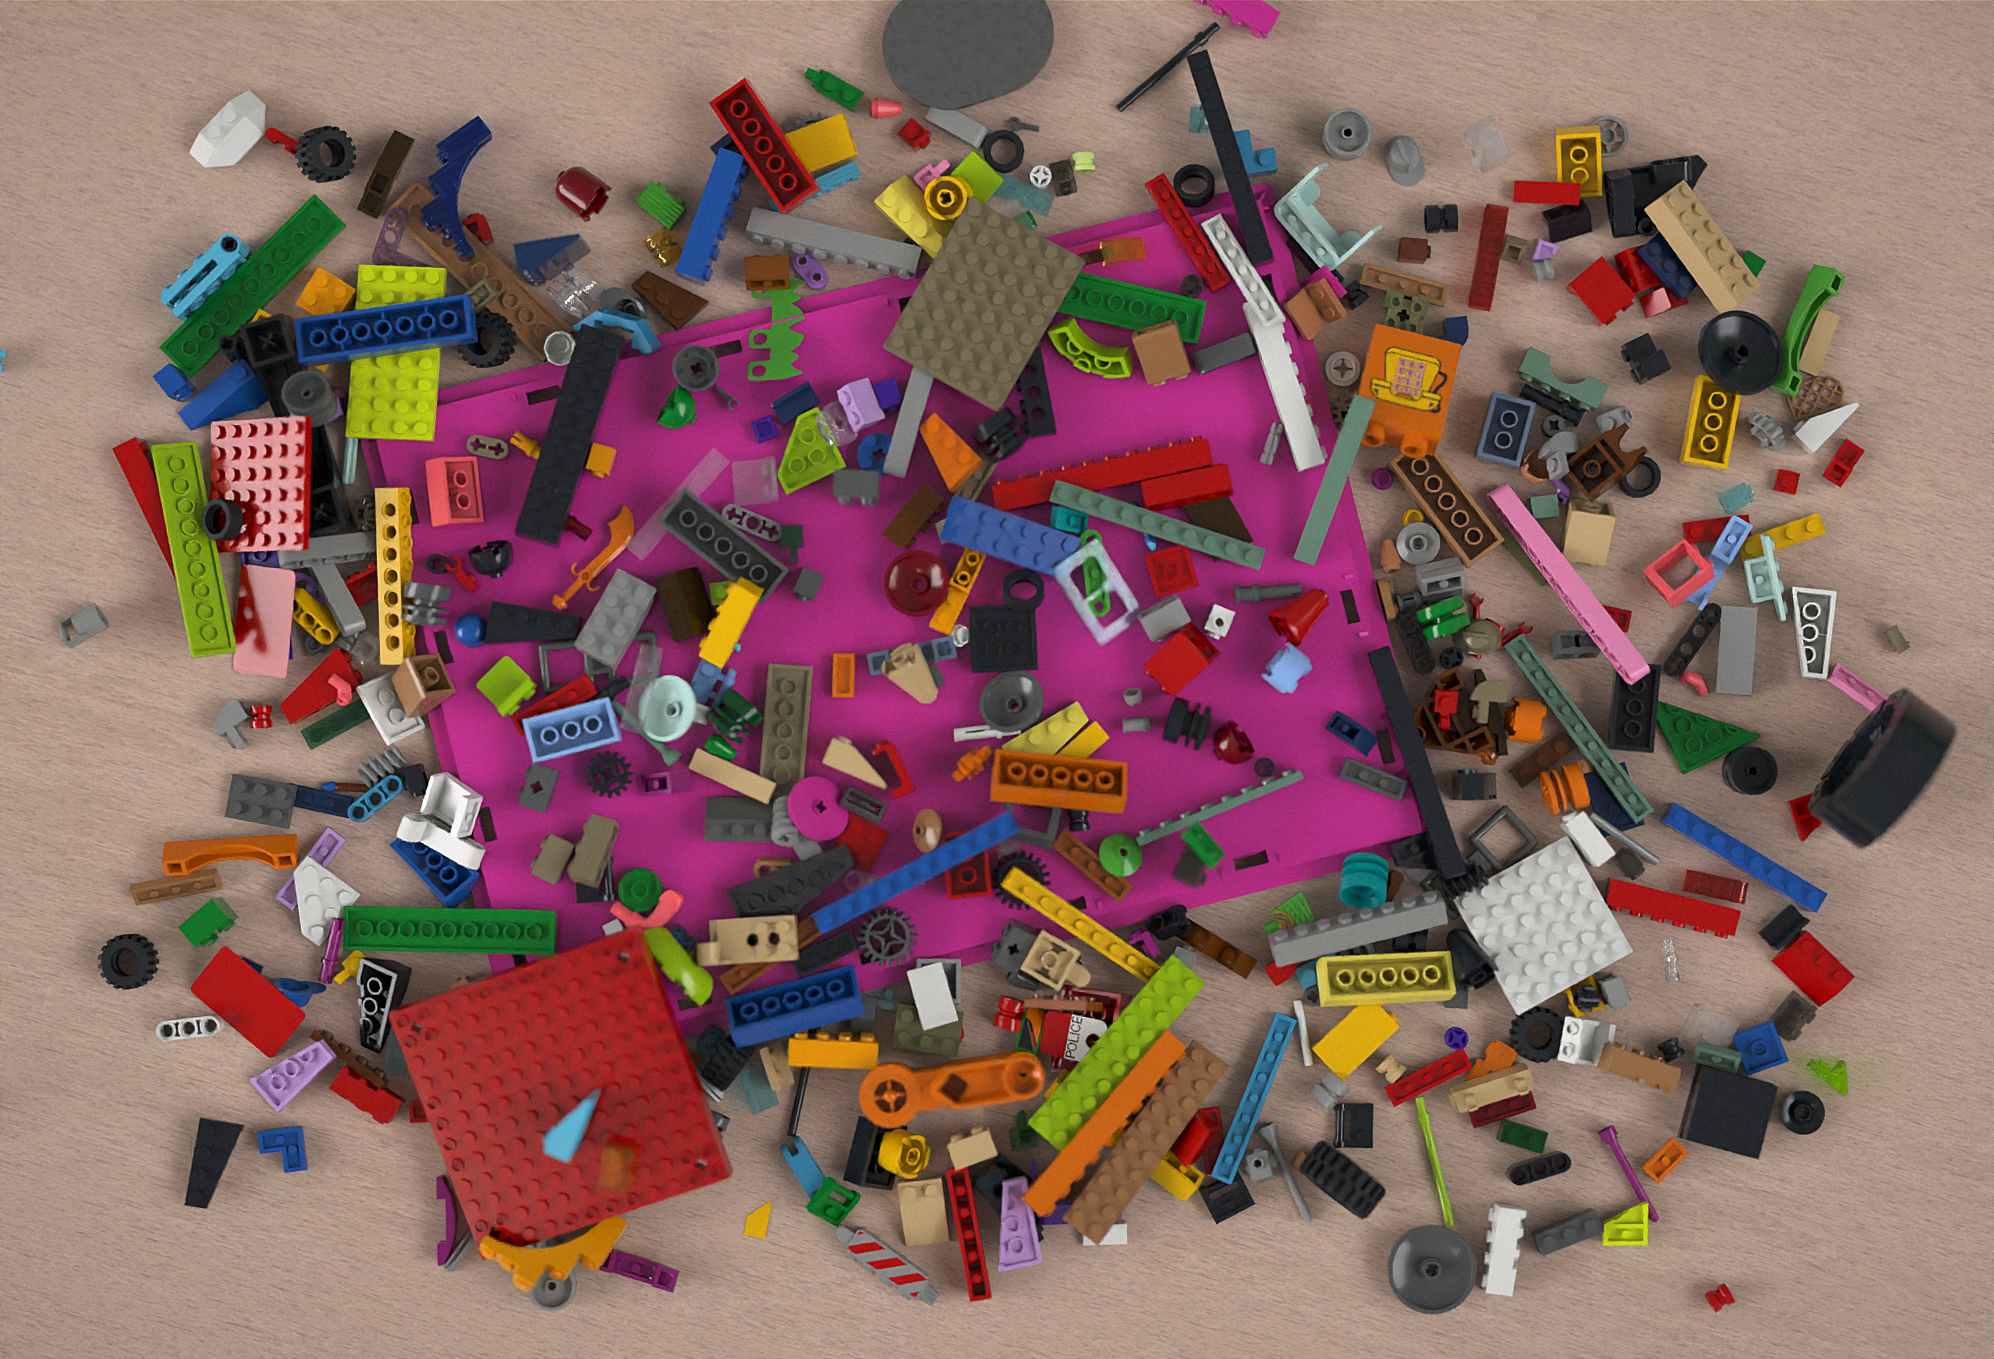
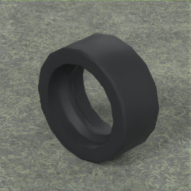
[983,130,1024,174]
[1173,164,1215,208]
[1618,456,1661,498]
[202,499,243,541]
[1003,569,1044,612]

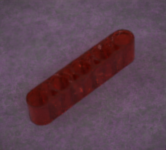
[1468,203,1509,312]

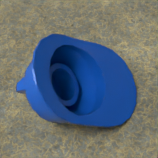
[273,978,326,1008]

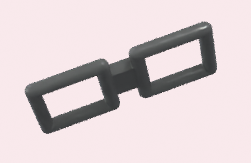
[538,631,661,695]
[1420,805,1538,920]

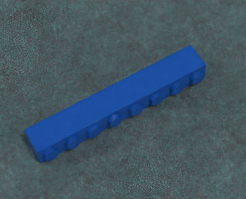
[1660,803,1827,913]

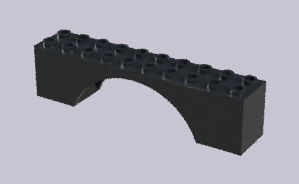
[240,313,356,539]

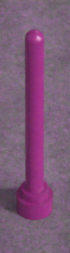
[1598,1125,1659,1222]

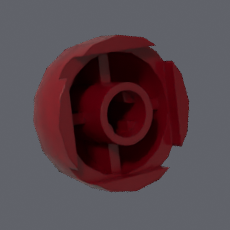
[1213,720,1255,765]

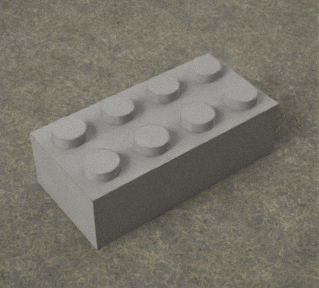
[574,568,659,670]

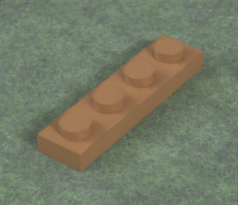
[1359,262,1449,307]
[130,868,223,906]

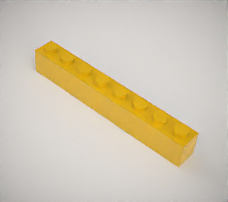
[1043,1068,1205,1202]

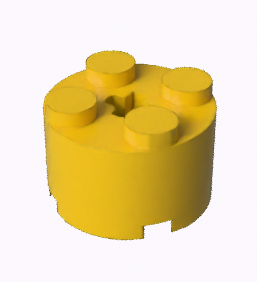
[924,175,973,220]
[878,1129,930,1178]

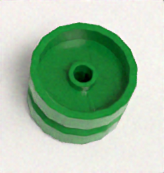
[1415,595,1471,641]

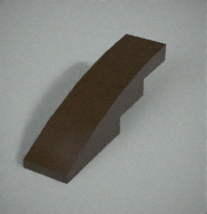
[1474,669,1508,756]

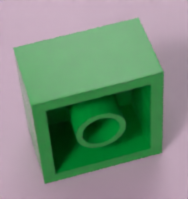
[178,897,238,947]

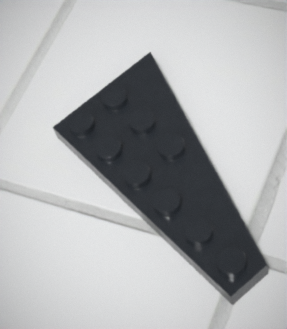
[726,843,856,947]

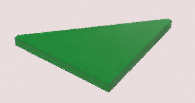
[1656,701,1760,774]

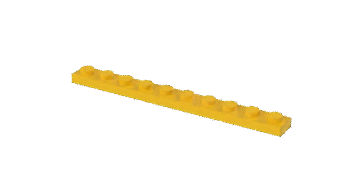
[1001,867,1161,983]

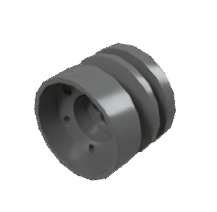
[672,344,720,393]
[401,581,452,627]

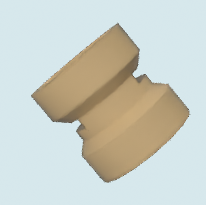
[1375,1053,1406,1084]

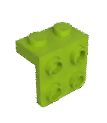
[477,656,538,717]

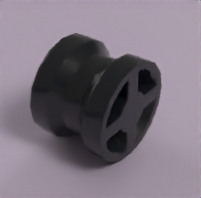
[1440,647,1464,669]
[1657,1037,1685,1063]

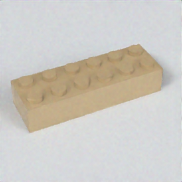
[1644,180,1761,314]

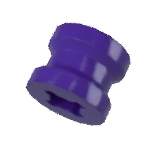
[1444,1027,1468,1050]

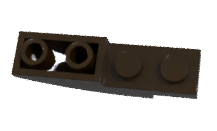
[356,130,415,219]

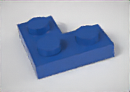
[257,1125,308,1173]

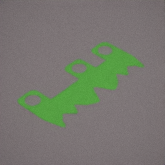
[748,278,806,381]

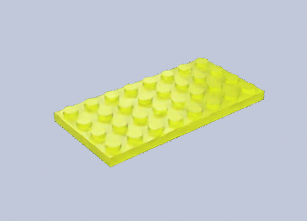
[345,265,447,442]

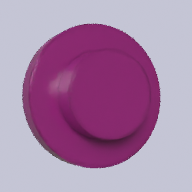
[1371,468,1394,490]

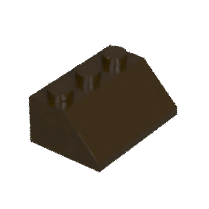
[654,566,715,643]

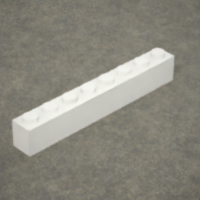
[1242,302,1327,473]

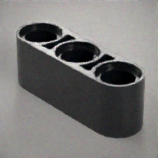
[1396,614,1436,674]
[1506,1151,1571,1186]

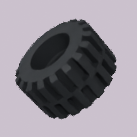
[295,126,356,183]
[457,312,517,368]
[98,934,159,990]
[1509,1006,1565,1063]
[701,1033,755,1092]

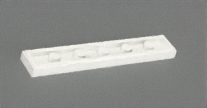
[1201,214,1285,331]

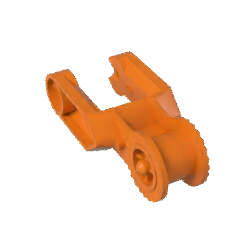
[859,1050,1044,1128]

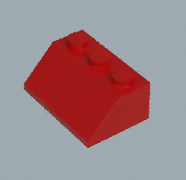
[1771,930,1855,1007]

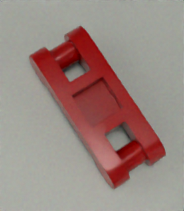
[265,128,300,156]

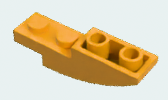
[929,548,987,636]

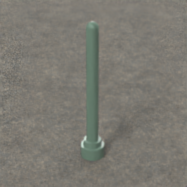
[598,688,682,767]

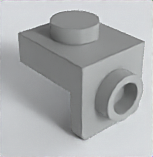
[1595,406,1633,434]

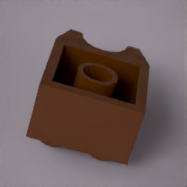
[1567,423,1648,503]

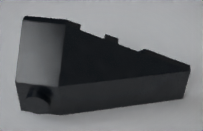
[357,957,412,1054]

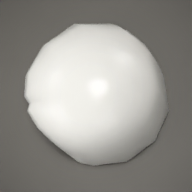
[544,330,576,366]

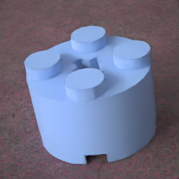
[1261,642,1312,694]

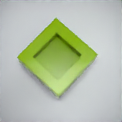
[709,581,732,606]

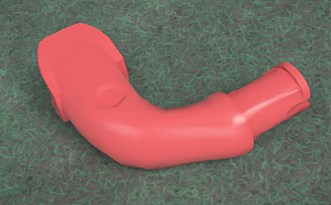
[610,889,684,929]

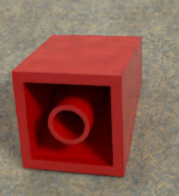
[1143,621,1221,697]

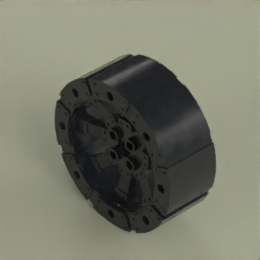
[1808,688,1957,849]

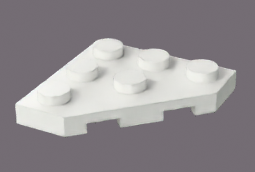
[293,855,360,946]

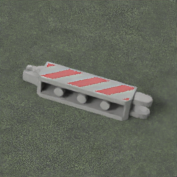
[835,1224,940,1306]

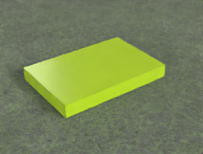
[945,150,1005,223]

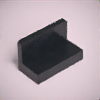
[1541,199,1592,244]
[1758,904,1810,950]

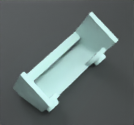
[1274,162,1383,271]

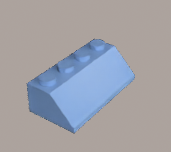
[523,697,623,763]

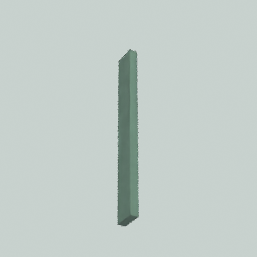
[1293,393,1376,566]

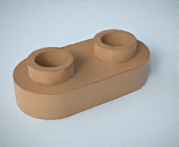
[1376,577,1399,622]
[753,857,795,877]

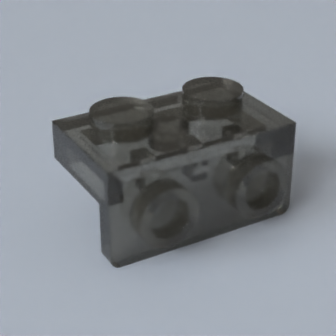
[1767,990,1818,1042]

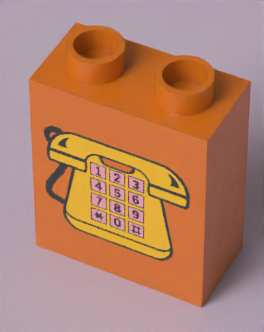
[1357,323,1462,458]

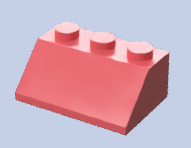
[425,457,484,527]

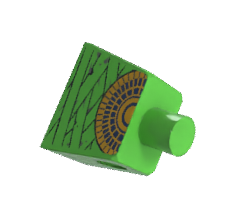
[1263,891,1316,935]

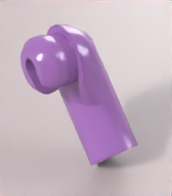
[1549,477,1570,506]

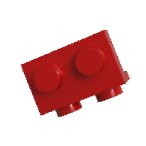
[344,561,378,607]

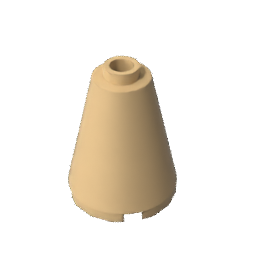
[881,643,938,703]

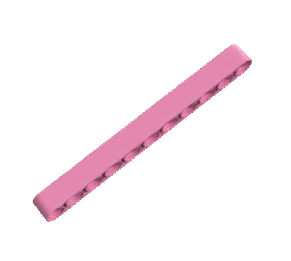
[1485,483,1650,685]

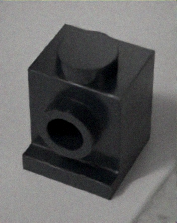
[398,763,429,798]

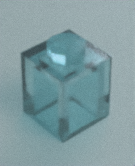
[1717,482,1754,515]

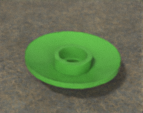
[1099,834,1142,877]

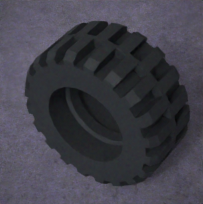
[1300,1140,1386,1220]

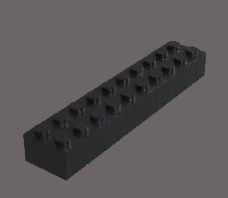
[514,324,625,549]

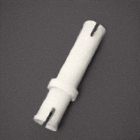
[954,725,1021,742]

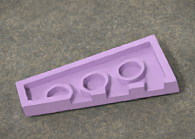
[250,1039,337,1113]
[998,1176,1043,1273]

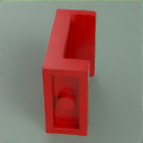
[1565,256,1636,327]
[872,739,916,799]

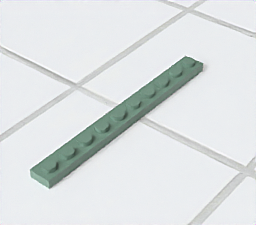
[1049,480,1266,570]
[1503,634,1655,824]

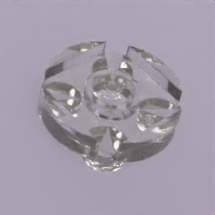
[816,401,858,446]

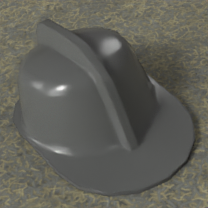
[601,287,647,333]

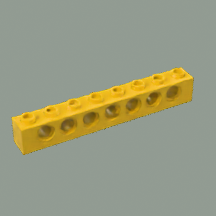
[375,487,416,665]

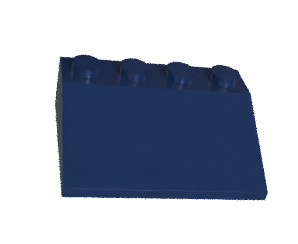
[513,233,590,286]

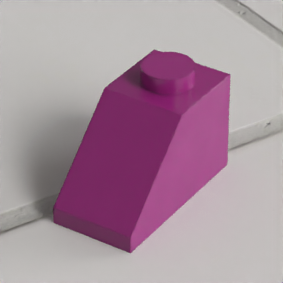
[641,769,692,797]

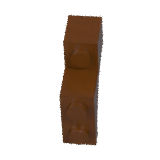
[1176,918,1257,979]

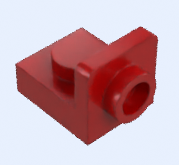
[897,118,931,152]
[463,213,494,245]

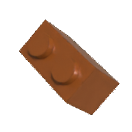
[745,254,790,291]

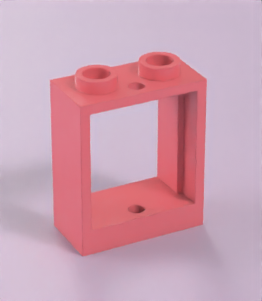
[1642,539,1715,609]

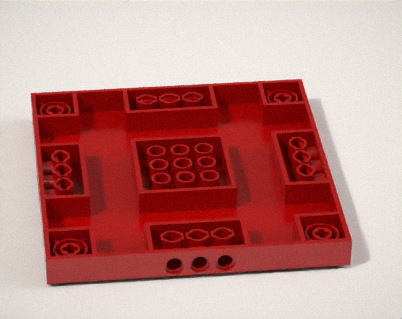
[388,924,733,1260]

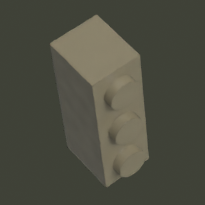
[568,814,620,888]

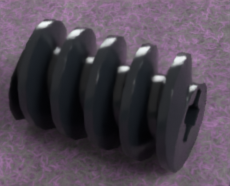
[1439,862,1489,900]

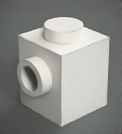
[1203,604,1235,640]

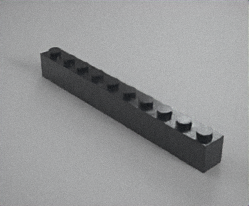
[1186,49,1275,268]

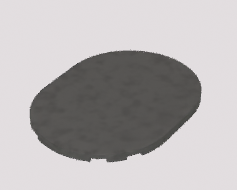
[882,0,1054,110]

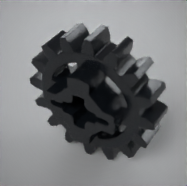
[585,750,634,798]

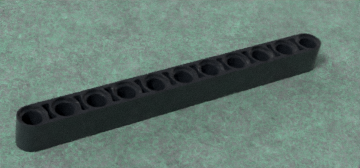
[1367,645,1466,881]

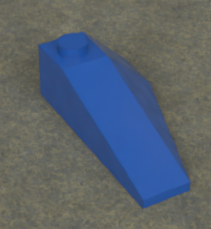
[178,358,268,431]
[390,837,480,908]

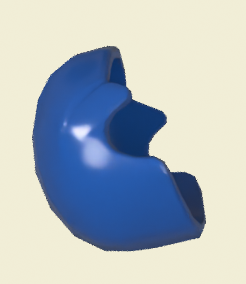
[454,613,487,648]

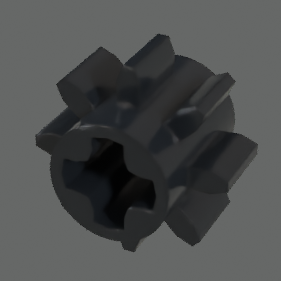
[1573,984,1600,1012]

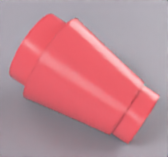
[870,97,902,119]

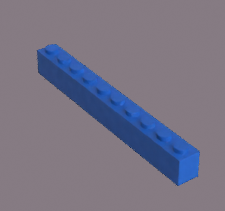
[812,811,1022,934]

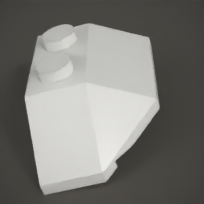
[189,90,266,168]

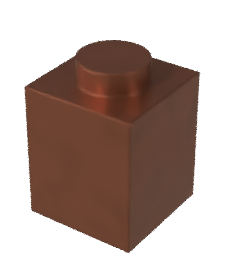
[1397,237,1431,264]

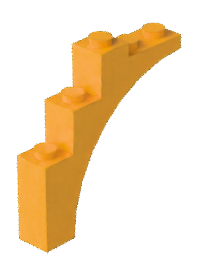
[479,1216,627,1292]

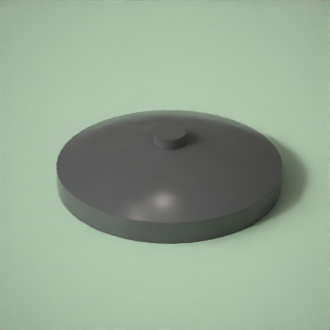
[1387,1224,1476,1314]

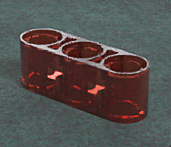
[1682,869,1749,905]

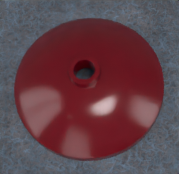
[884,550,950,617]

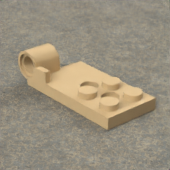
[696,915,799,966]

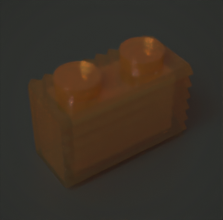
[598,1141,636,1193]

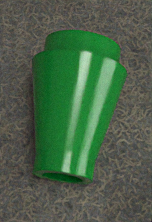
[703,732,738,762]

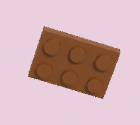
[1024,994,1103,1011]

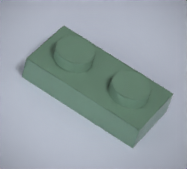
[1693,1041,1742,1074]

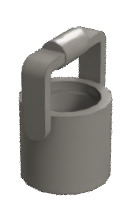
[58,603,109,649]

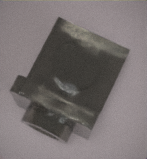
[1049,159,1077,197]

